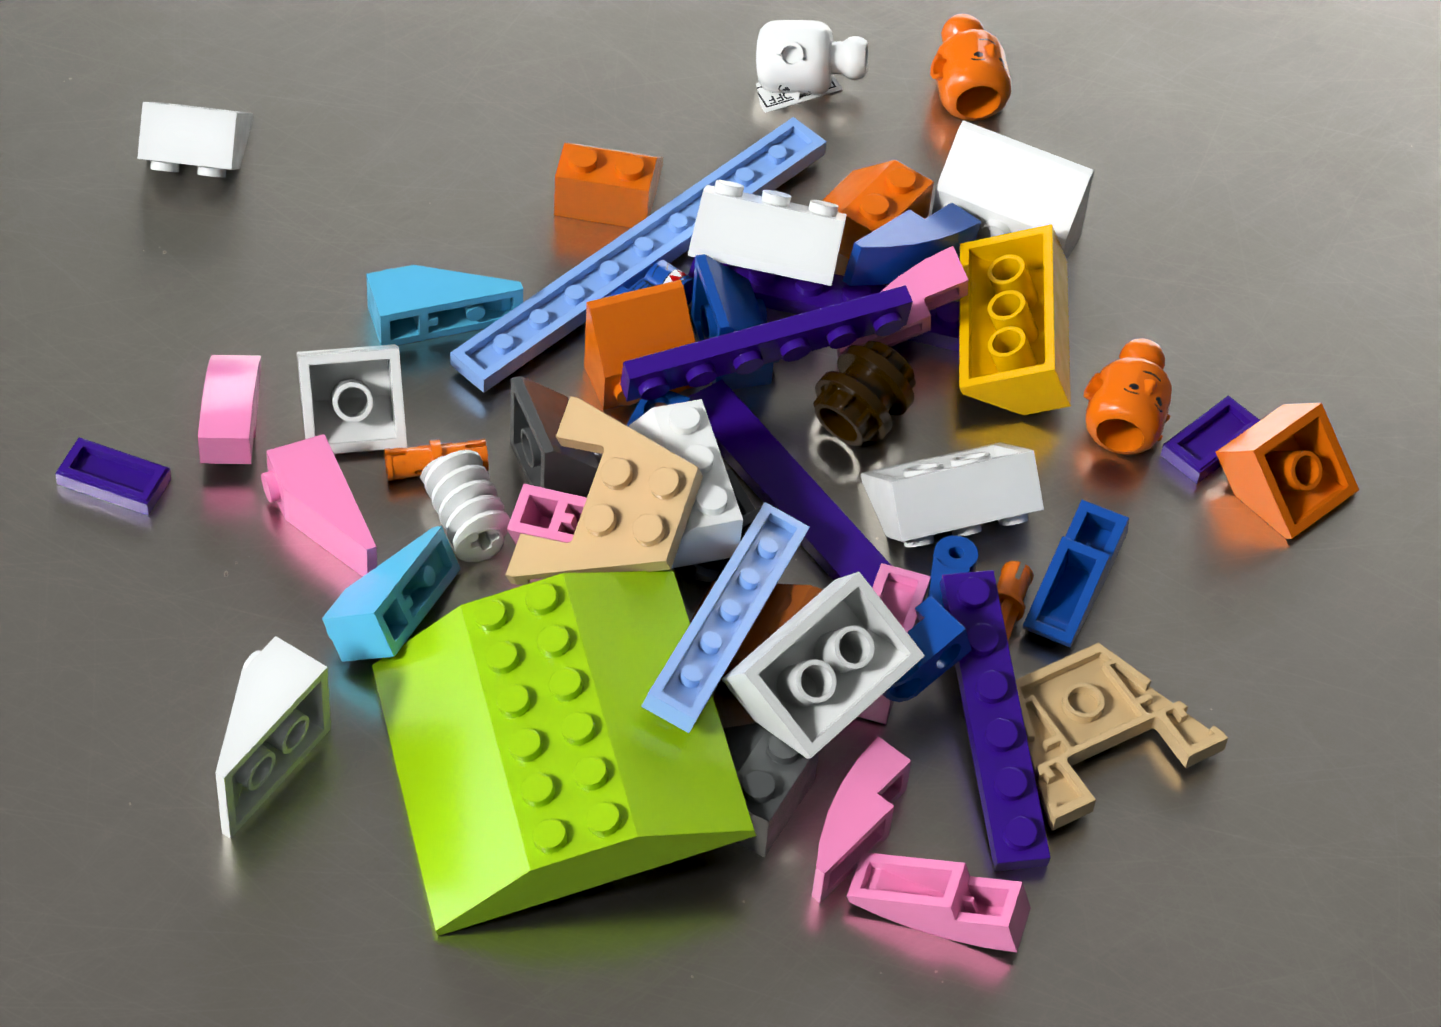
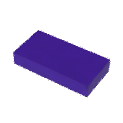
[1161,395,1260,484]
[55,437,171,516]

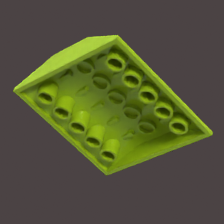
[372,570,756,936]

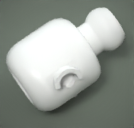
[756,20,869,100]

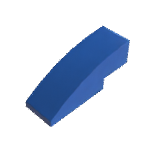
[843,203,982,286]
[1023,500,1129,648]

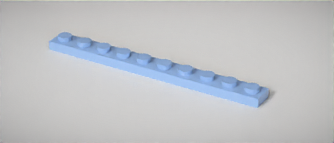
[450,117,827,393]

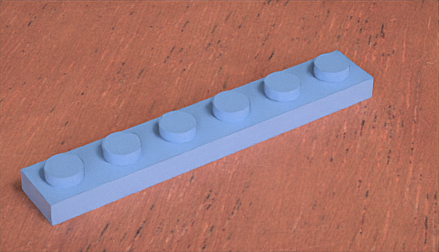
[641,502,810,733]

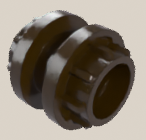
[813,341,916,446]

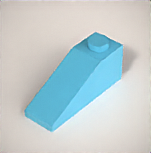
[366,265,523,346]
[322,526,461,662]

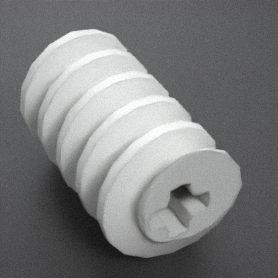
[420,450,510,562]

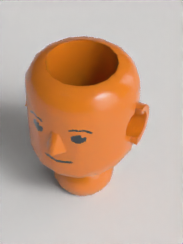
[930,14,1011,121]
[1083,338,1172,455]

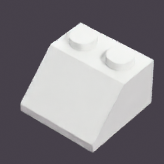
[137,102,253,178]
[297,344,407,454]

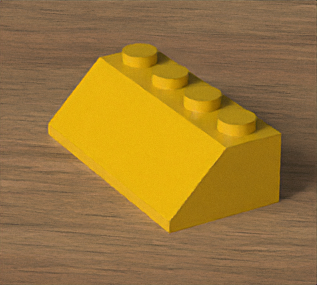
[959,224,1071,416]

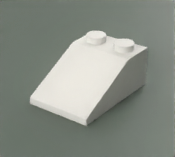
[215,636,331,839]

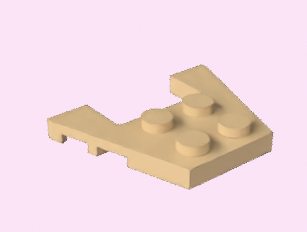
[505,396,703,585]
[1016,642,1228,830]

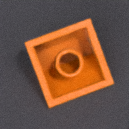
[554,143,664,228]
[822,160,934,259]
[584,280,695,410]
[1216,403,1359,539]

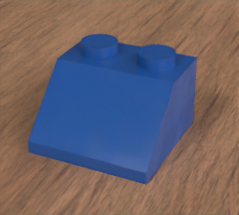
[691,254,780,390]

